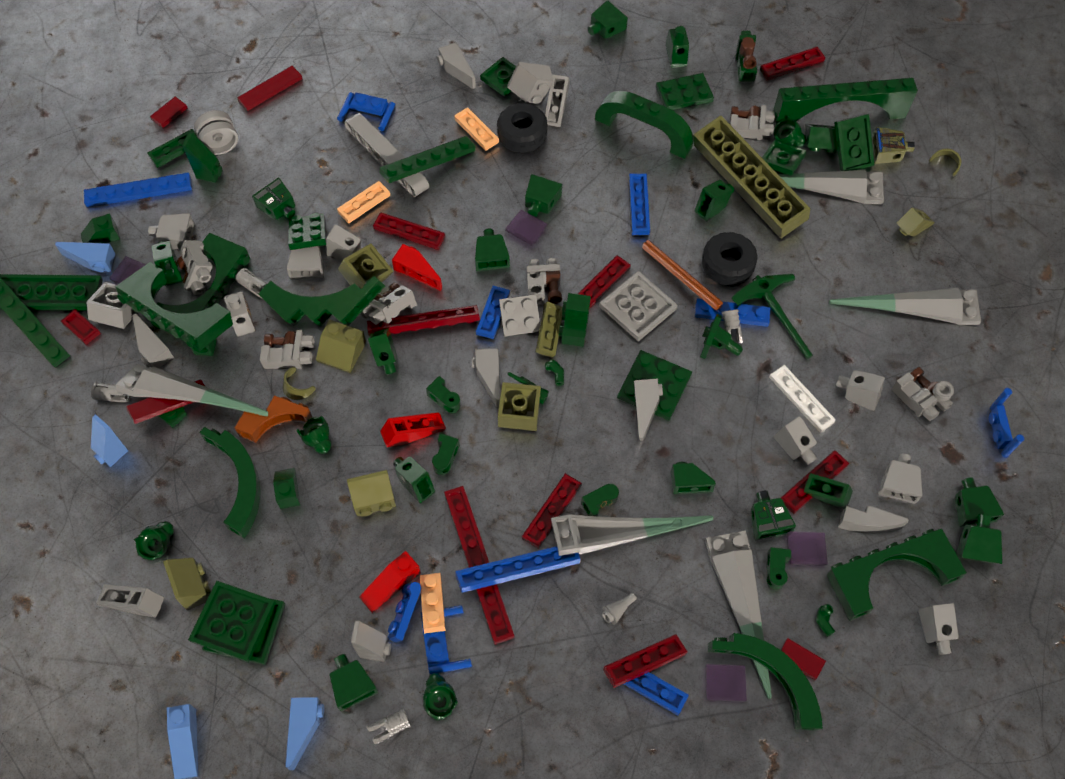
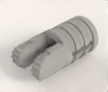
[236,268,268,298]
[722,309,743,343]
[91,382,131,402]
[367,709,411,744]

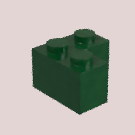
[559,293,591,347]

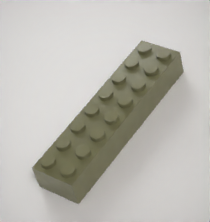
[693,115,811,239]

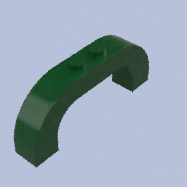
[595,91,694,159]

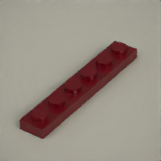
[367,305,480,336]

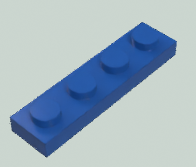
[629,174,650,235]
[694,298,770,327]

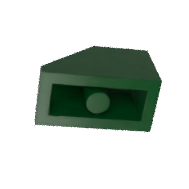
[81,213,120,243]
[671,462,716,494]
[273,468,300,509]
[804,473,853,509]

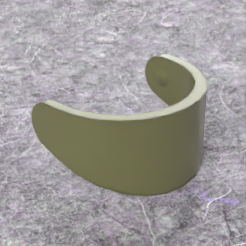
[929,149,961,177]
[283,367,316,400]

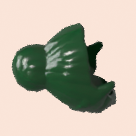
[773,116,807,148]
[297,416,331,454]
[134,521,174,561]
[423,673,458,721]

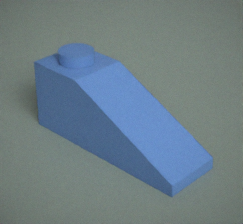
[55,242,116,273]
[91,414,128,467]
[285,697,324,770]
[167,704,198,779]

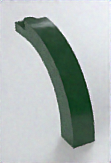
[199,427,261,539]
[708,633,823,730]

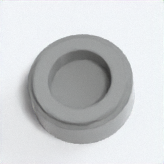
[932,381,954,401]

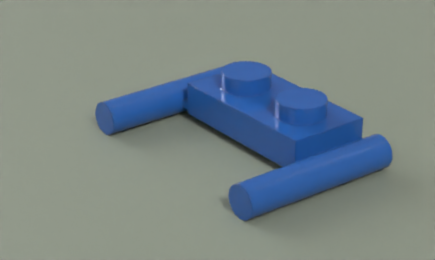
[337,92,395,131]
[989,388,1024,458]
[421,605,472,675]

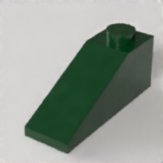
[182,132,222,183]

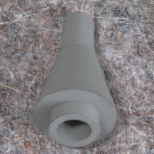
[602,593,637,625]

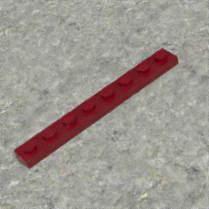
[444,486,515,645]

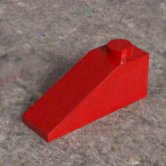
[392,244,442,291]
[380,412,446,447]
[359,551,421,613]

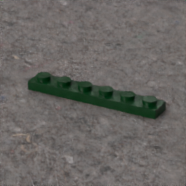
[379,136,476,183]
[0,278,71,368]

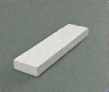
[769,365,836,433]

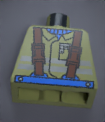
[872,127,915,164]

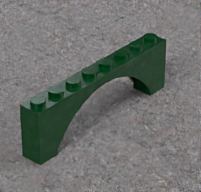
[773,78,918,127]

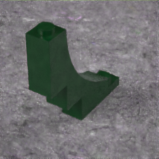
[258,276,385,327]

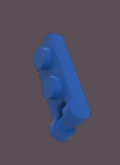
[388,582,421,642]

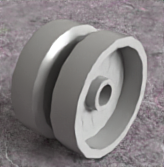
[194,110,238,155]

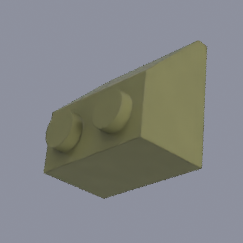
[338,243,394,289]
[316,319,366,373]
[498,382,541,431]
[347,470,396,516]
[163,558,212,611]

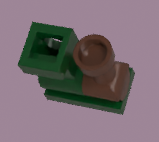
[735,31,757,82]

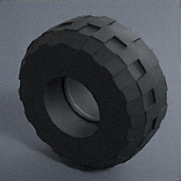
[497,103,548,153]
[702,232,758,286]

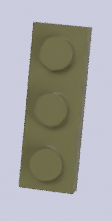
[535,301,563,358]

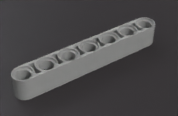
[344,113,429,197]

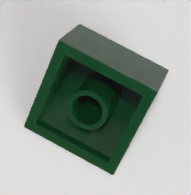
[805,124,837,153]

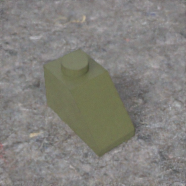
[897,207,935,237]

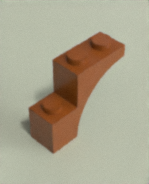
[235,396,312,443]

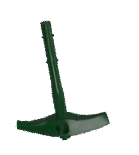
[731,274,813,359]

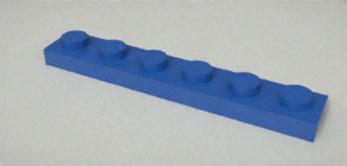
[84,172,192,207]
[455,546,581,593]

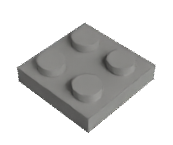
[499,294,540,336]

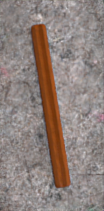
[642,240,723,310]

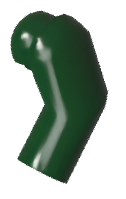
[545,360,564,386]
[816,604,836,637]

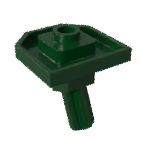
[700,314,743,359]

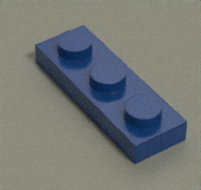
[476,286,510,339]
[624,672,689,716]

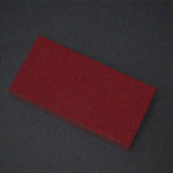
[150,96,188,128]
[61,309,101,345]
[781,638,826,680]

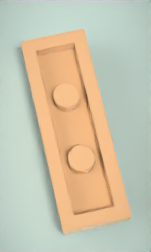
[454,107,499,151]
[337,181,390,224]
[420,573,446,633]

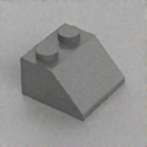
[507,62,553,104]
[87,282,135,329]

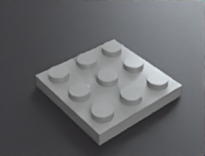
[599,271,678,342]

